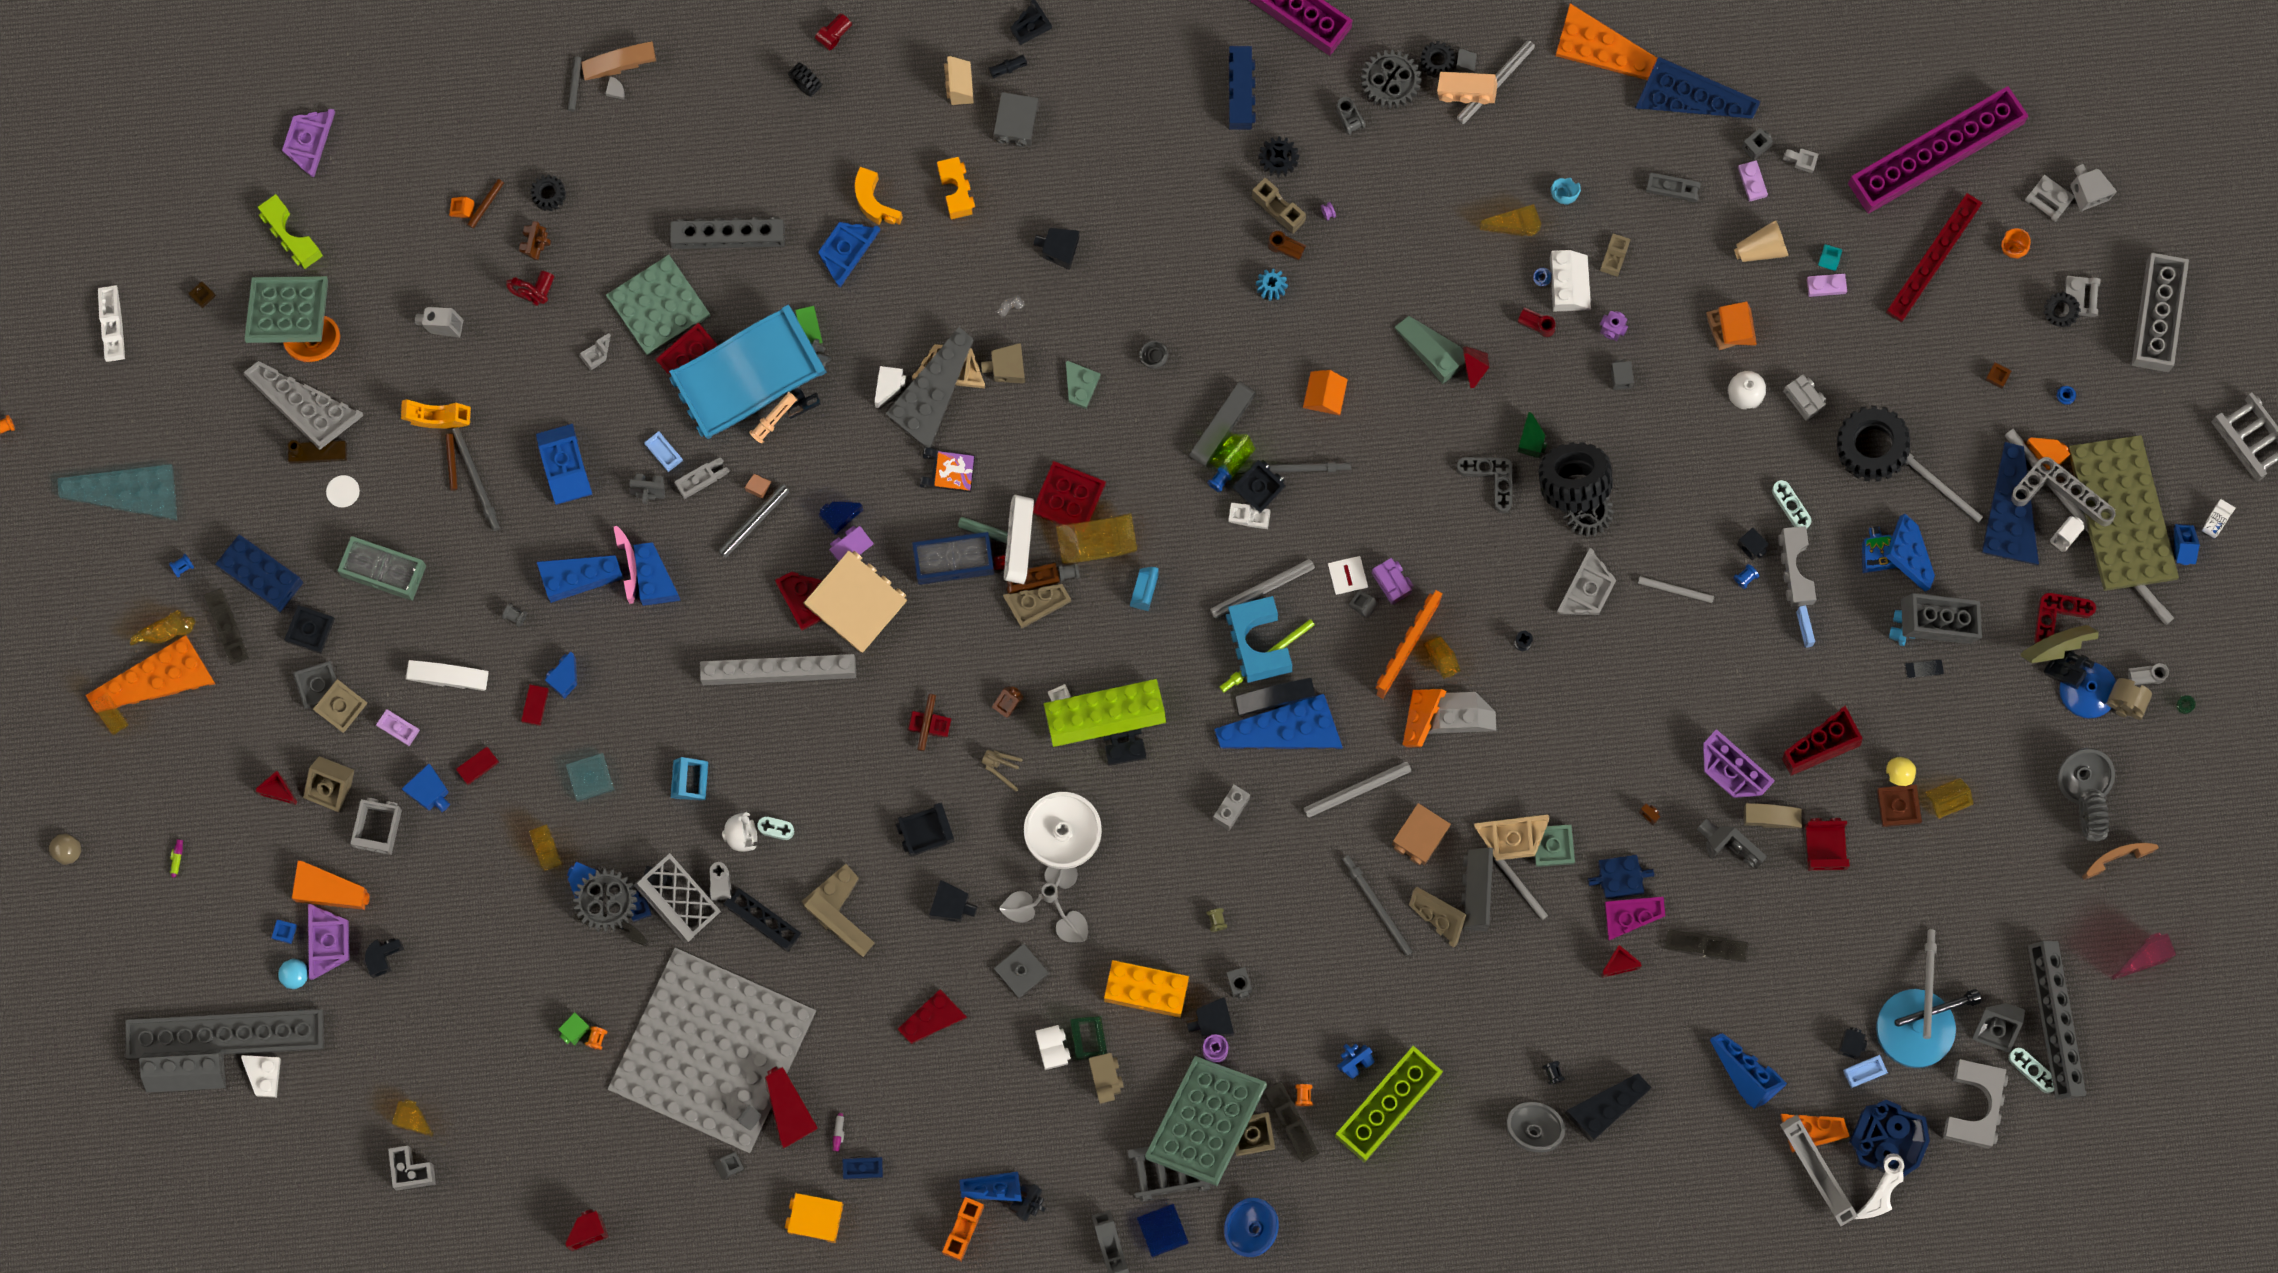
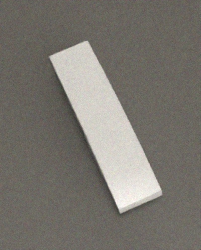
[98,285,125,362]
[406,660,489,691]

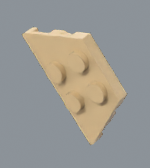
[912,344,985,389]
[1474,815,1550,861]

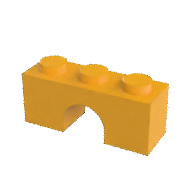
[937,157,975,219]

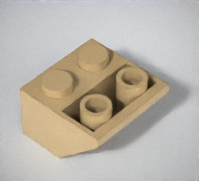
[944,56,974,105]

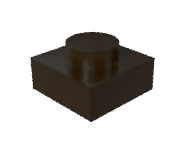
[188,281,216,308]

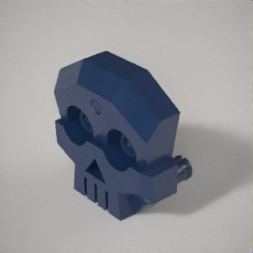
[1849,1100,1930,1177]

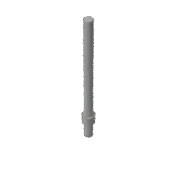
[1906,453,1983,523]
[1923,929,1937,1039]

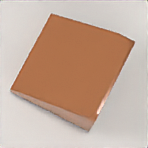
[745,474,771,499]

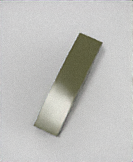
[2021,625,2099,663]

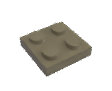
[313,679,367,733]

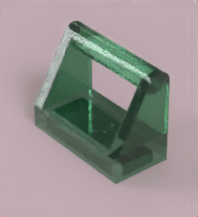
[1070,1016,1107,1060]

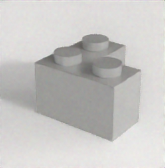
[388,1146,436,1190]

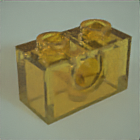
[529,824,562,871]

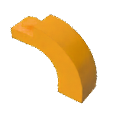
[855,167,903,225]
[401,399,471,429]

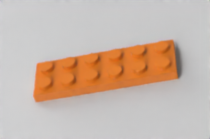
[1376,590,1443,699]

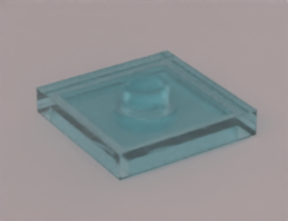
[566,753,614,802]

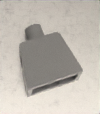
[2070,164,2117,211]
[415,307,464,338]

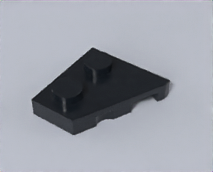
[1010,0,1052,45]

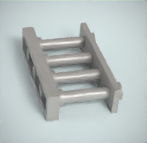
[2211,393,2278,482]

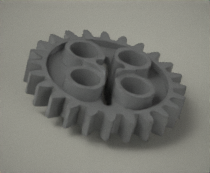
[1361,50,1421,109]
[573,869,637,932]

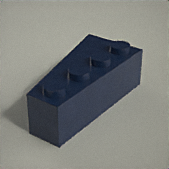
[1229,46,1256,130]

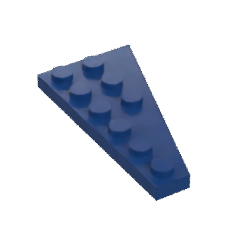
[1214,694,1343,749]

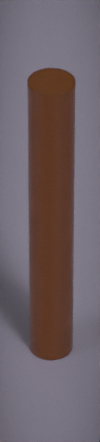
[467,179,504,229]
[445,434,458,491]
[917,694,936,751]

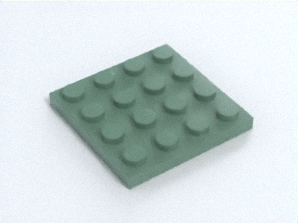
[606,255,711,357]
[245,276,328,343]

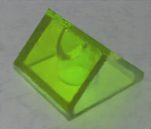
[1210,434,1255,477]

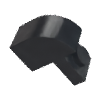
[365,938,404,978]

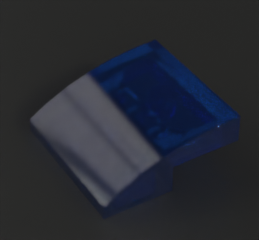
[1137,1204,1189,1257]

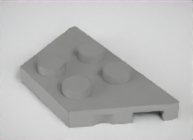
[1557,548,1616,615]

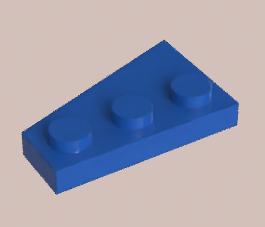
[959,1172,1022,1201]

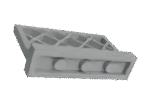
[633,853,721,943]

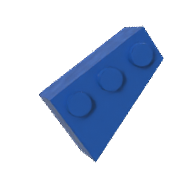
[634,542,681,606]

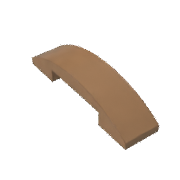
[2082,843,2159,880]

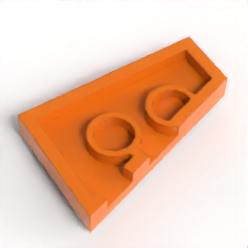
[1403,689,1447,747]

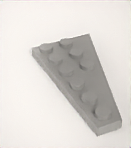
[244,361,363,450]

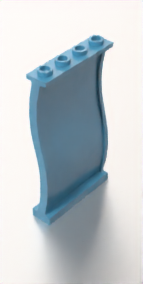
[669,305,827,439]

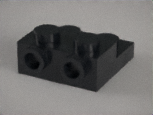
[1232,460,1286,514]

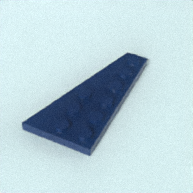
[1635,57,1761,119]

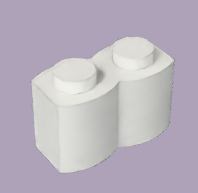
[2050,516,2084,552]
[1035,1025,1071,1070]

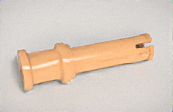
[749,392,797,443]

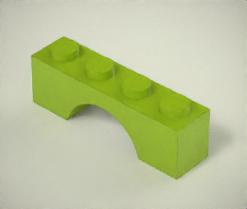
[258,194,323,269]

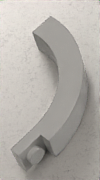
[1780,1115,1858,1226]

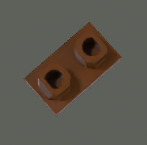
[519,221,551,260]

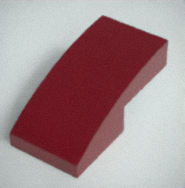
[908,711,951,738]

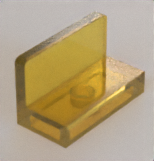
[1926,778,1974,819]

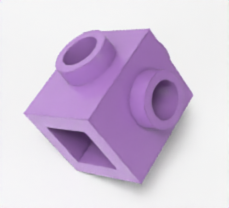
[1600,311,1628,341]

